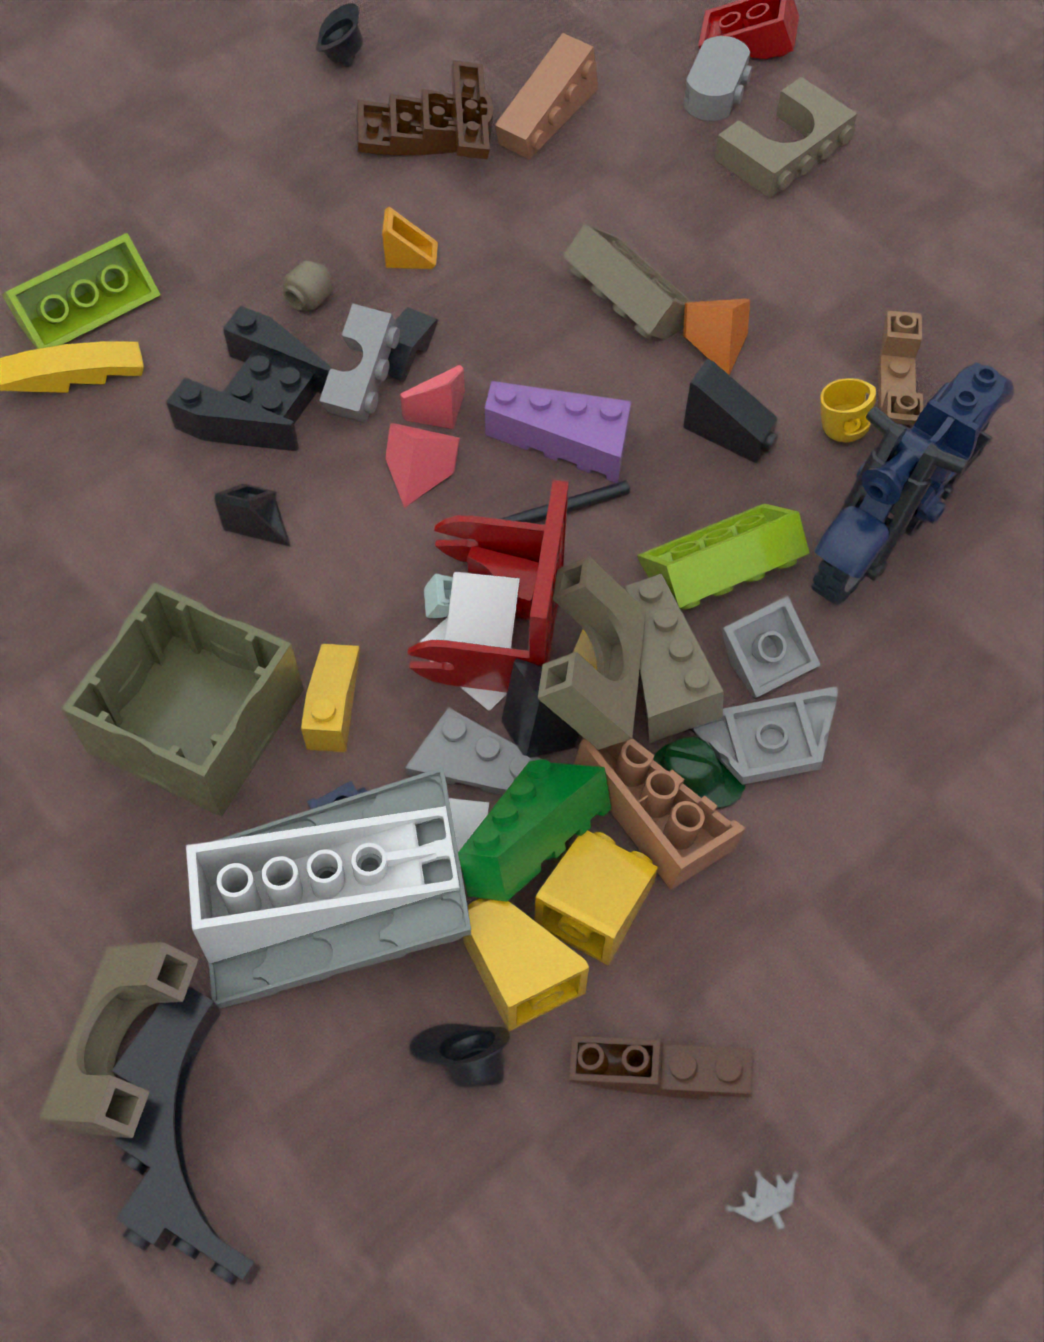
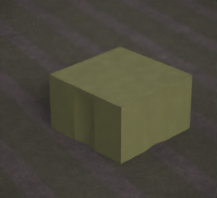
[61,582,304,817]

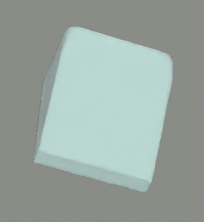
[424,573,453,618]

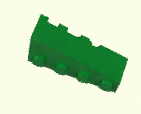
[458,759,612,901]

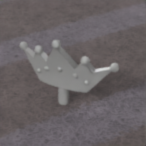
[726,1171,799,1230]

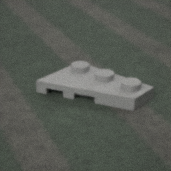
[405,707,540,795]

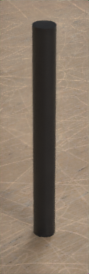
[500,480,630,523]

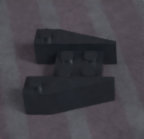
[166,306,332,451]

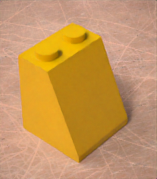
[535,830,658,966]
[463,898,589,1032]

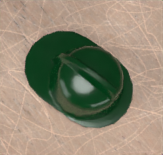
[653,737,745,808]

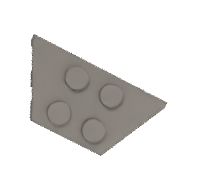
[690,686,838,785]

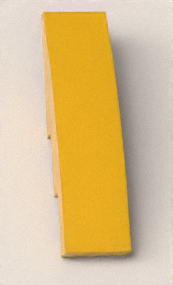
[0,341,144,393]

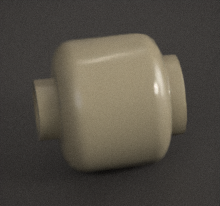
[283,260,333,312]

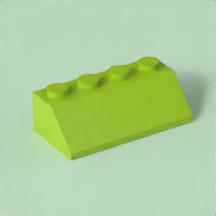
[2,233,161,349]
[637,503,810,610]

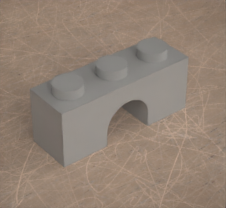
[319,303,400,423]

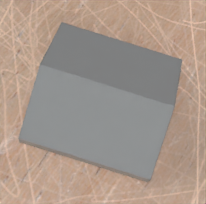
[721,596,821,698]

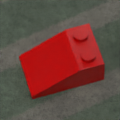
[698,0,799,59]

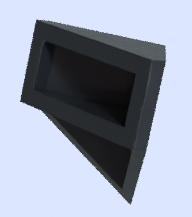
[214,483,291,547]

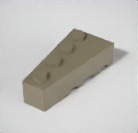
[626,574,724,743]

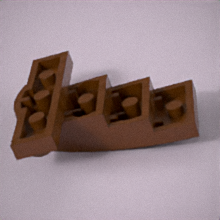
[356,60,494,160]

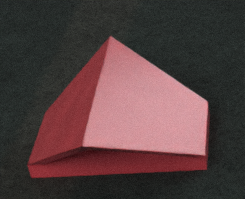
[400,365,465,429]
[385,423,460,508]

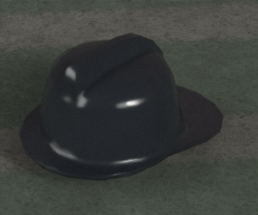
[316,3,363,67]
[409,1023,511,1088]

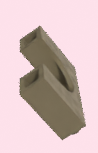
[714,77,857,198]
[538,556,646,750]
[38,942,198,1138]

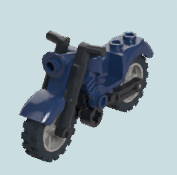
[811,362,1015,606]

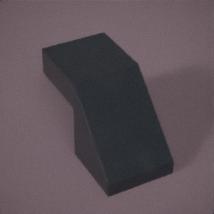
[388,307,439,381]

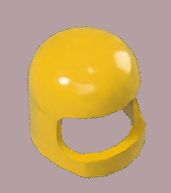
[820,378,876,443]

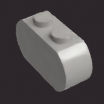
[683,36,753,121]

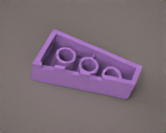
[485,381,631,483]

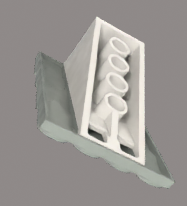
[186,767,471,1009]

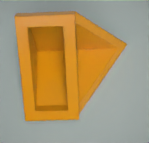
[382,207,438,269]

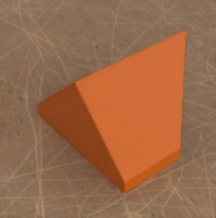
[683,298,750,375]

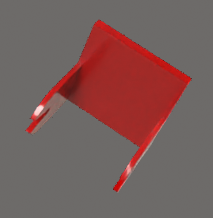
[407,480,569,693]

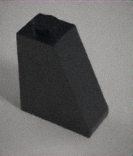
[683,359,779,464]

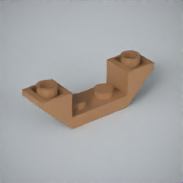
[878,310,923,425]

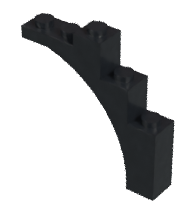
[112,986,261,1287]

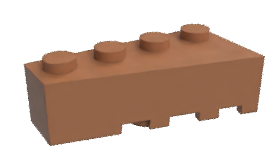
[495,33,599,160]
[574,738,746,890]

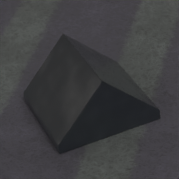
[501,658,579,758]

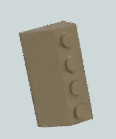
[563,223,692,340]

